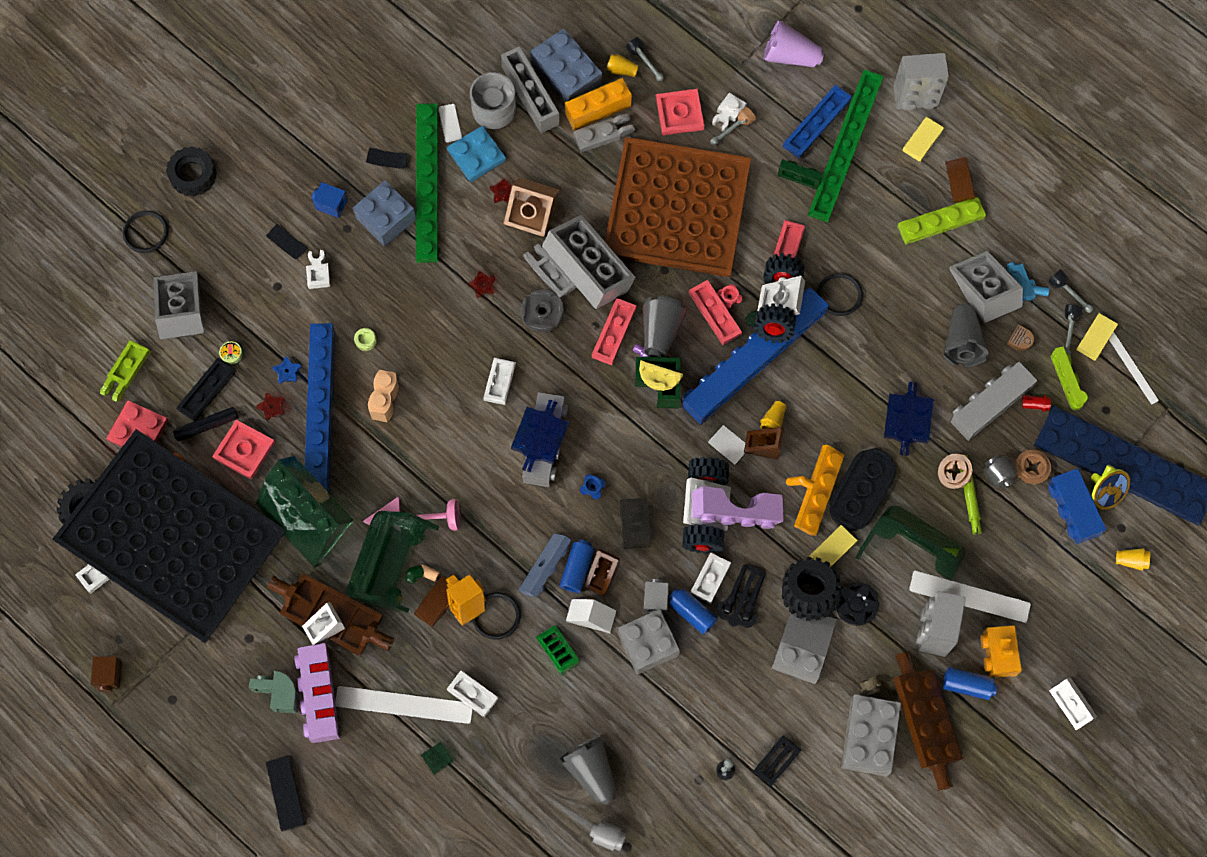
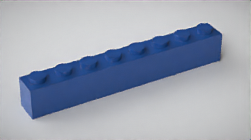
[682,287,828,425]
[304,323,336,501]

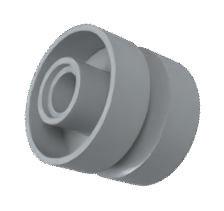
[470,72,516,129]

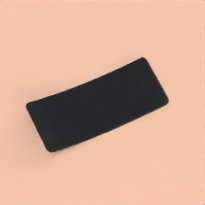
[366,148,408,169]
[266,224,307,260]

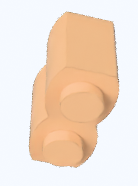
[368,370,399,422]

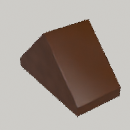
[744,427,784,460]
[584,549,620,596]

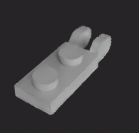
[573,113,635,153]
[523,244,577,299]

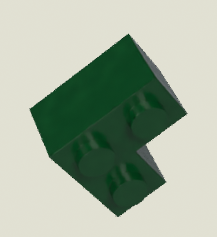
[635,357,681,409]

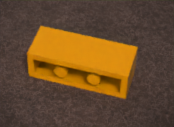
[565,78,632,131]

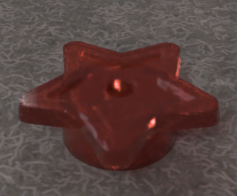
[489,179,512,203]
[468,271,496,298]
[256,393,284,420]

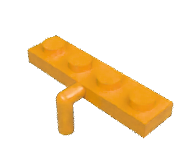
[786,445,845,536]

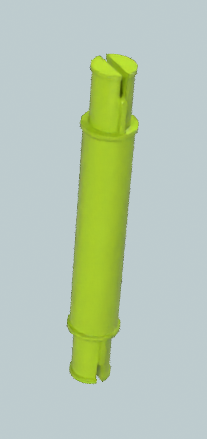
[960,455,982,535]

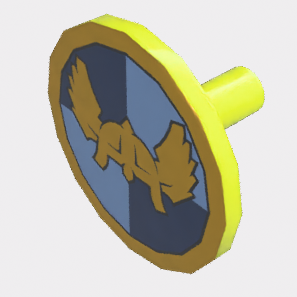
[1091,465,1130,510]

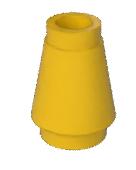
[606,54,639,77]
[760,401,786,430]
[1116,548,1150,571]

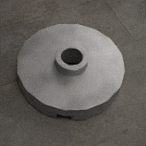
[521,289,564,333]

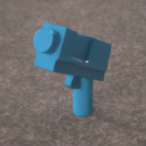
[1006,262,1049,303]

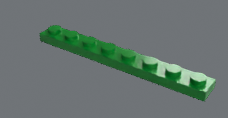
[808,69,884,223]
[416,103,438,263]

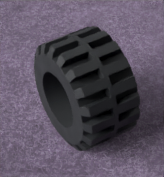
[782,557,841,621]

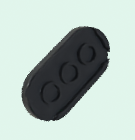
[830,448,896,531]

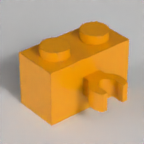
[446,574,486,626]
[980,626,1022,678]

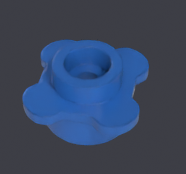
[580,474,606,499]

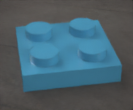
[447,126,506,183]

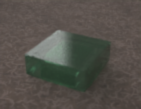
[421,742,453,775]

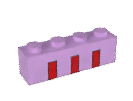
[295,643,340,743]

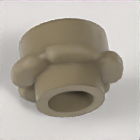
[860,676,882,695]

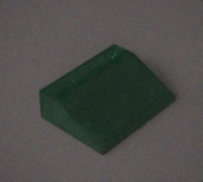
[256,456,354,568]

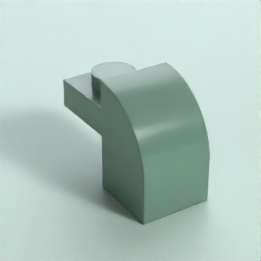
[249,671,298,713]

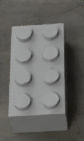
[542,215,636,309]

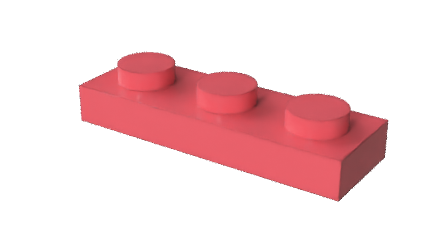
[689,280,742,346]
[592,298,637,365]

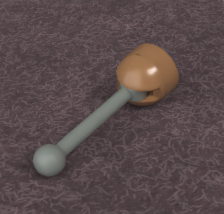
[710,107,756,146]

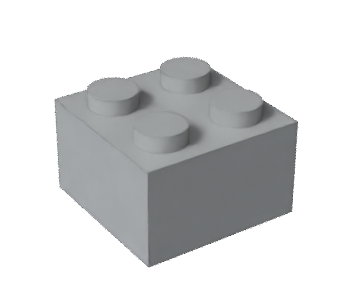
[617,609,680,675]

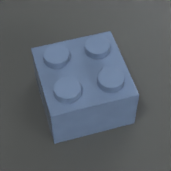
[353,181,416,247]

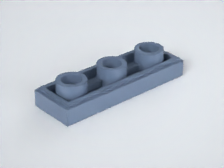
[518,534,571,597]

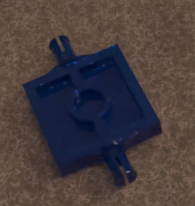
[884,382,934,456]
[511,400,569,472]

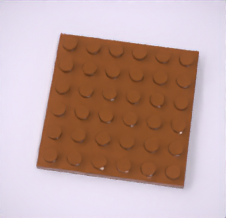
[605,137,751,277]

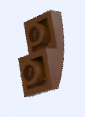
[945,157,975,203]
[414,575,449,627]

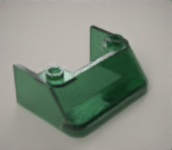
[855,505,965,581]
[347,511,439,613]

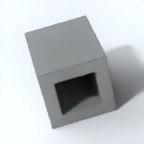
[643,579,668,615]

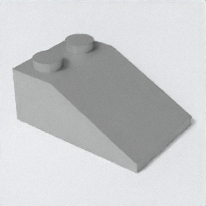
[950,251,1023,323]
[153,271,204,339]
[771,613,837,684]

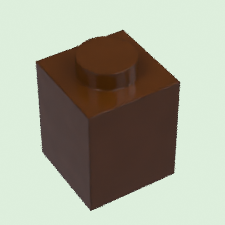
[91,656,122,692]

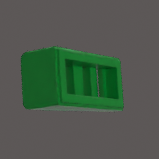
[536,625,580,676]

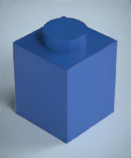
[312,182,348,218]

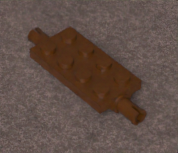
[267,574,395,657]
[893,652,963,791]

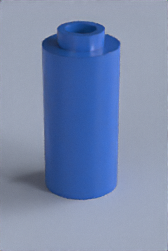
[559,540,595,593]
[668,588,718,635]
[943,667,998,700]

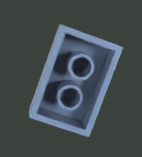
[530,28,602,103]

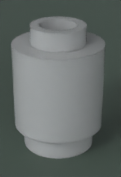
[590,820,627,851]

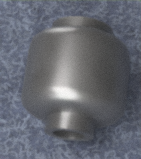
[983,454,1018,489]

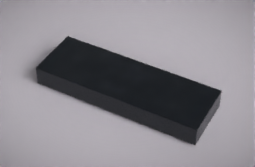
[176,358,236,422]
[266,756,305,832]

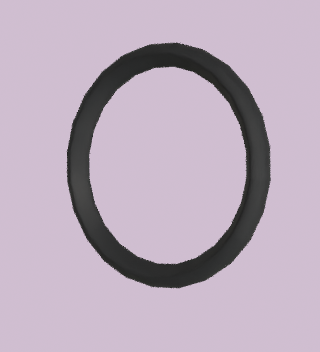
[123,211,168,253]
[817,273,863,316]
[472,592,521,640]

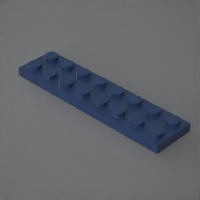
[1033,406,1207,526]

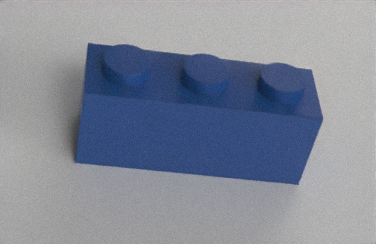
[1048,468,1107,545]

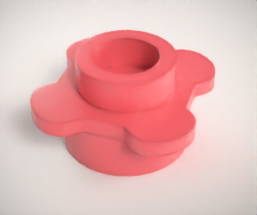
[717,284,743,309]

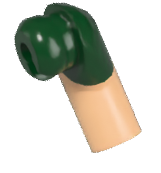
[405,564,440,584]

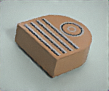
[1007,324,1034,351]

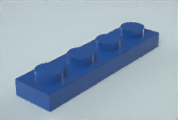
[783,85,852,159]

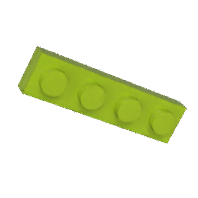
[897,197,986,245]

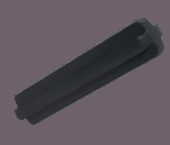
[173,407,238,441]

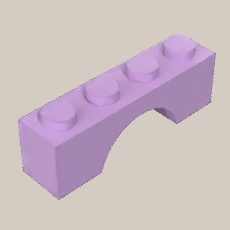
[692,486,783,529]

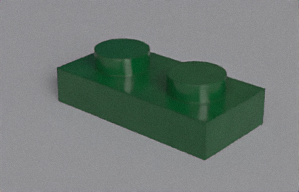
[778,159,822,190]

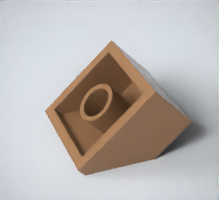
[504,177,560,237]

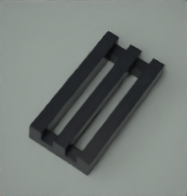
[753,736,801,787]

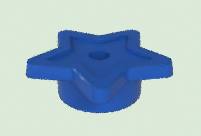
[273,357,301,384]

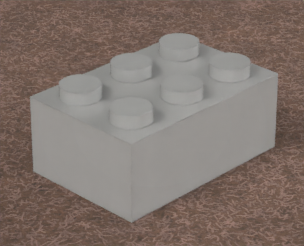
[893,53,949,111]
[916,591,966,657]
[841,695,901,777]

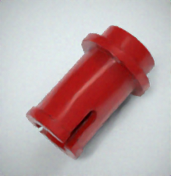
[1022,395,1051,412]

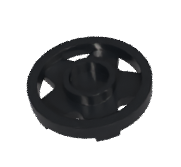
[836,583,879,626]

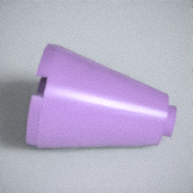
[763,20,824,67]

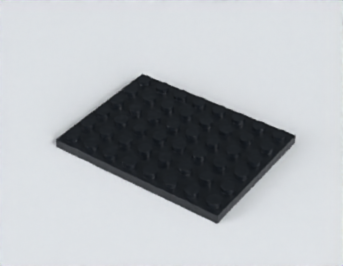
[52,429,286,644]

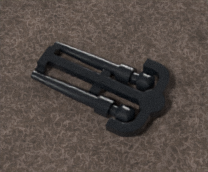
[717,564,766,628]

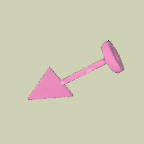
[362,496,461,541]

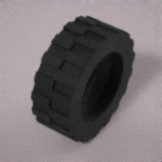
[166,147,216,197]

